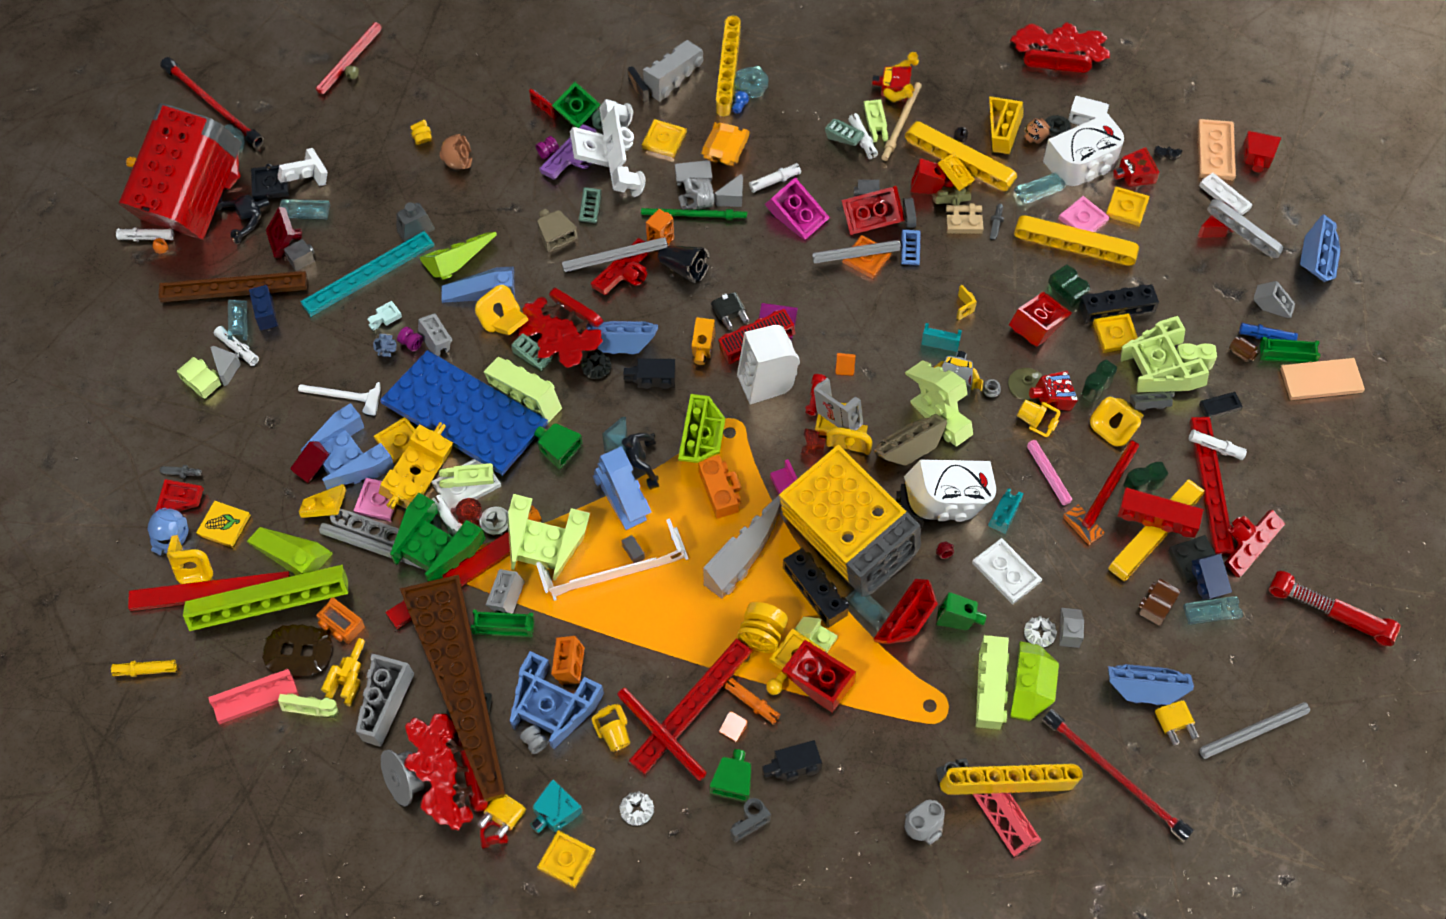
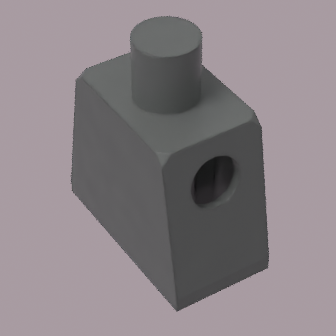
[396,202,435,242]

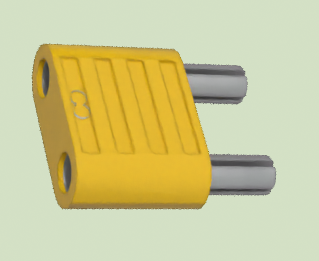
[1154,700,1199,746]
[478,795,526,839]

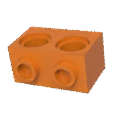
[646,209,674,251]
[551,636,585,685]

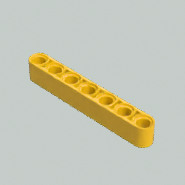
[716,16,740,116]
[905,121,1017,191]
[1014,215,1139,266]
[1108,479,1205,582]
[940,764,1083,795]

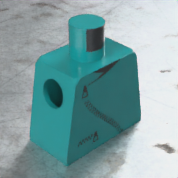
[530,780,583,834]

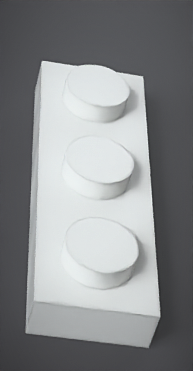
[1199,172,1253,215]

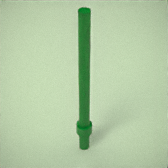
[641,208,747,220]

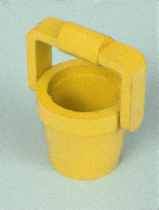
[1016,399,1061,437]
[591,704,630,752]

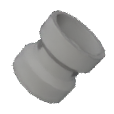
[520,725,549,754]

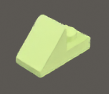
[794,617,838,653]

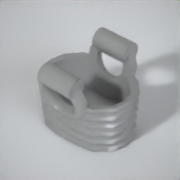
[678,177,714,210]
[905,800,945,845]

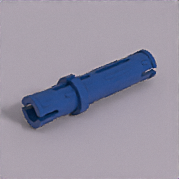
[1239,323,1298,341]

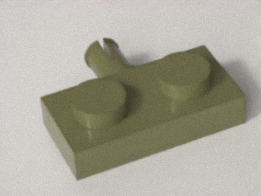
[933,188,971,206]

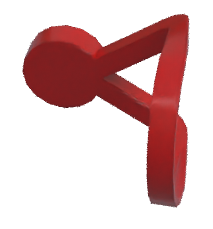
[480,821,508,849]

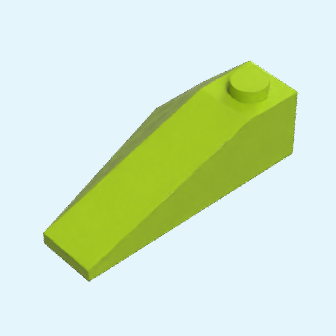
[419,232,497,279]
[247,527,333,575]

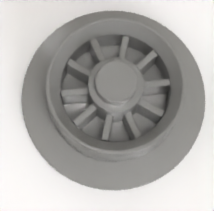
[381,749,425,806]

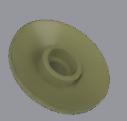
[1008,368,1042,401]

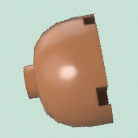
[440,134,472,170]

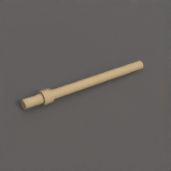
[881,82,921,161]

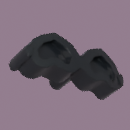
[1154,146,1182,160]

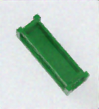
[1259,337,1320,363]
[471,610,535,638]

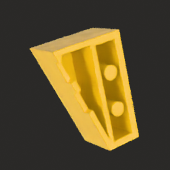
[989,96,1023,154]

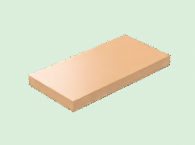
[1198,119,1236,180]
[1280,358,1365,400]

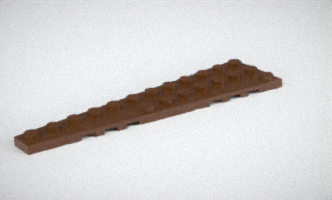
[399,575,506,802]

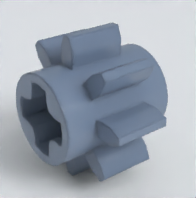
[373,334,397,357]

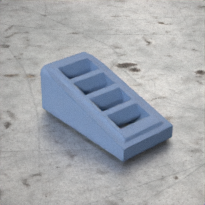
[901,230,920,266]

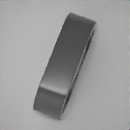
[903,197,916,228]

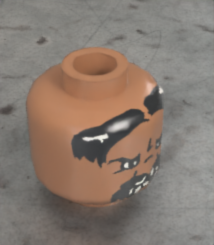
[1024,118,1050,144]

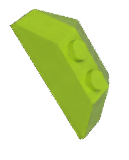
[678,394,725,463]
[1010,641,1059,721]

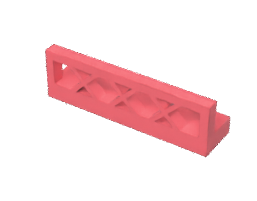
[208,669,299,724]
[973,778,1041,857]

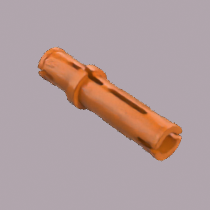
[724,678,781,724]

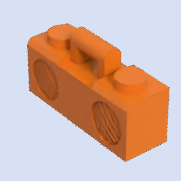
[698,455,742,519]

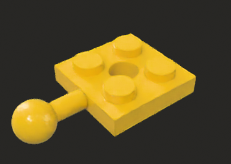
[766,628,826,695]

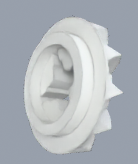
[480,507,508,536]
[1024,616,1057,647]
[620,791,654,825]

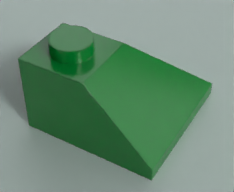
[552,82,601,128]

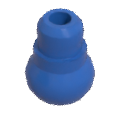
[732,91,749,114]

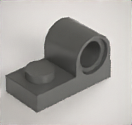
[730,798,771,843]

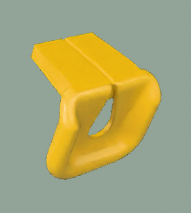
[475,285,528,335]
[1090,397,1144,447]
[826,425,872,455]
[167,535,213,584]

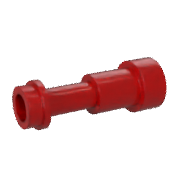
[805,374,827,416]

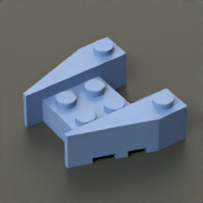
[301,403,394,490]
[593,446,652,530]
[510,651,604,749]

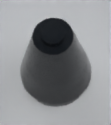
[658,245,710,283]

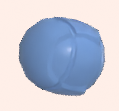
[147,508,189,556]

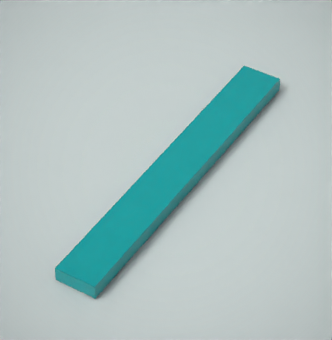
[300,231,435,317]

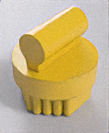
[410,120,432,145]

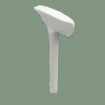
[298,382,381,416]

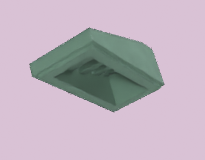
[825,119,865,146]
[579,187,602,223]
[512,333,553,371]

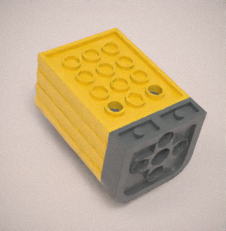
[779,445,921,597]

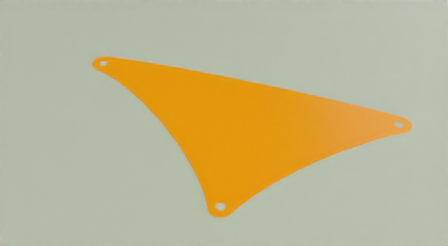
[466,418,949,724]

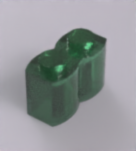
[1048,264,1091,307]
[1081,359,1117,403]
[1123,462,1169,492]

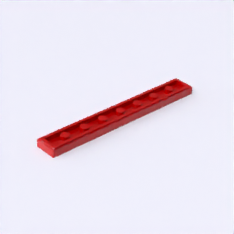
[1190,417,1235,556]
[385,531,510,630]
[128,571,290,611]
[629,638,752,775]

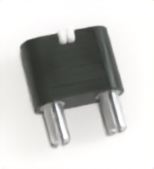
[711,292,749,330]

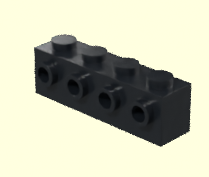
[1079,284,1159,324]
[783,547,849,628]

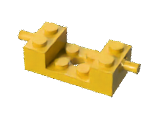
[379,422,453,509]

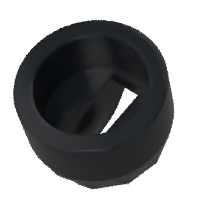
[954,127,968,142]

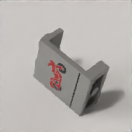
[814,378,863,431]

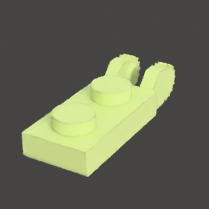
[864,99,888,143]
[439,463,494,488]
[278,693,339,717]

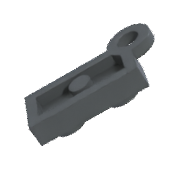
[1130,391,1175,411]

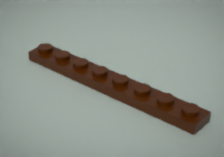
[159,271,307,302]

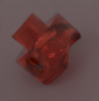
[801,428,826,456]
[455,498,483,525]

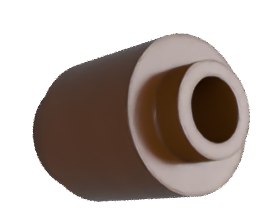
[1229,336,1259,362]

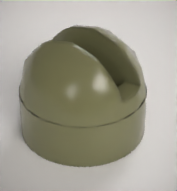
[345,66,359,80]

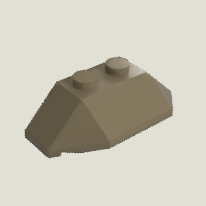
[874,414,947,466]

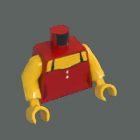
[872,52,919,102]

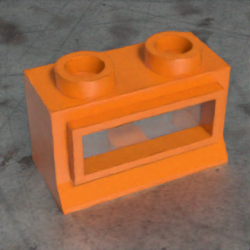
[316,597,365,645]

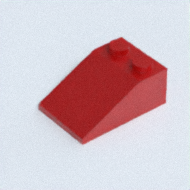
[842,186,905,235]
[1009,291,1072,347]
[782,640,856,713]

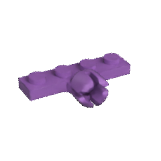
[540,124,597,179]

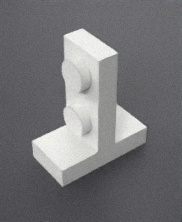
[278,148,328,186]

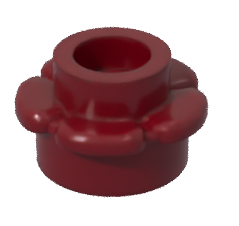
[936,541,955,559]

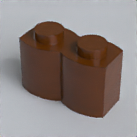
[1138,579,1182,626]

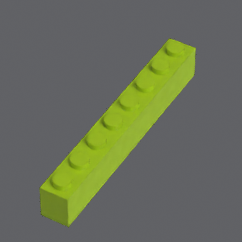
[183,564,348,631]

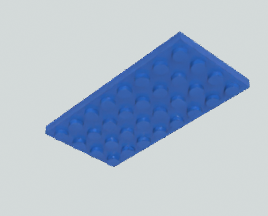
[380,350,548,476]

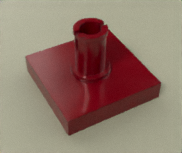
[265,207,302,258]

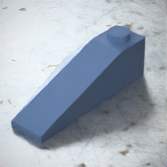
[442,266,515,303]

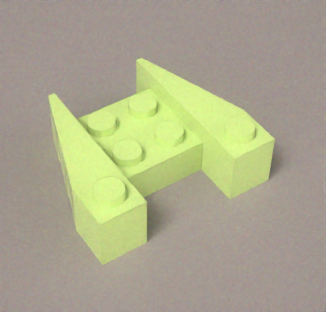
[1121,316,1209,392]
[905,360,973,447]
[507,494,590,581]

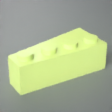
[484,357,562,423]
[976,635,1009,730]

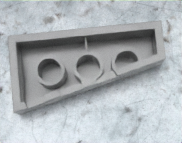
[643,40,703,102]
[356,654,414,747]

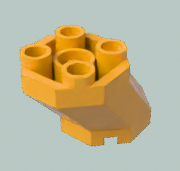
[701,122,750,166]

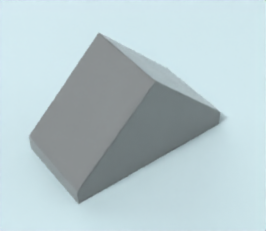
[714,174,743,207]
[210,346,241,386]

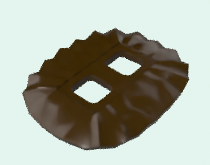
[262,624,332,676]

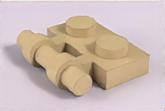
[946,203,983,234]

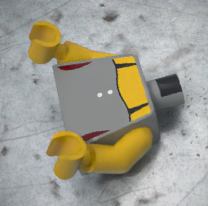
[934,351,984,397]

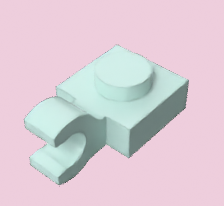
[368,301,402,330]

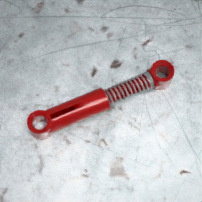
[1269,571,1401,646]

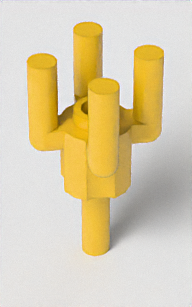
[321,638,365,706]

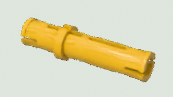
[111,659,176,677]

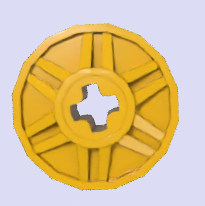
[737,602,788,653]

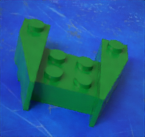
[390,493,486,582]

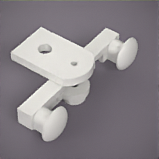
[570,99,645,197]

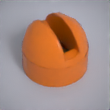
[152,238,168,254]

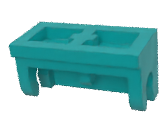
[921,323,962,352]
[988,488,1024,534]

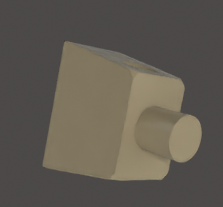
[537,209,578,252]

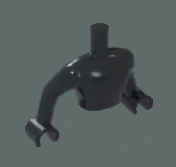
[216,195,269,244]
[621,433,659,489]

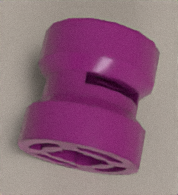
[535,136,559,159]
[397,327,423,352]

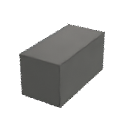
[621,535,645,563]

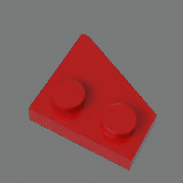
[155,479,204,512]

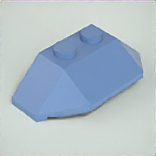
[1300,215,1341,282]
[586,321,658,354]
[1108,664,1194,705]

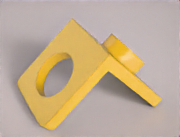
[956,285,977,321]

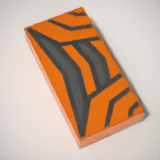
[1063,504,1104,545]

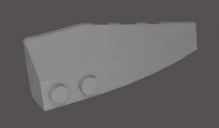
[703,495,782,599]

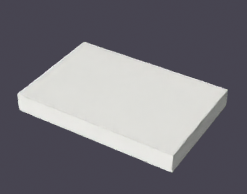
[431,459,501,512]
[972,538,1042,605]

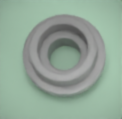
[982,379,1001,397]

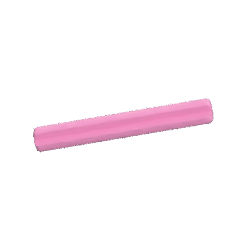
[1027,440,1072,506]

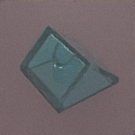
[602,417,628,454]

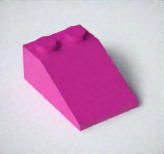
[764,177,830,240]

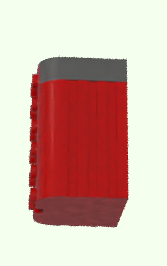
[118,103,242,240]

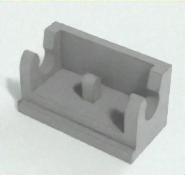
[675,160,712,185]
[418,313,452,356]
[486,569,525,613]

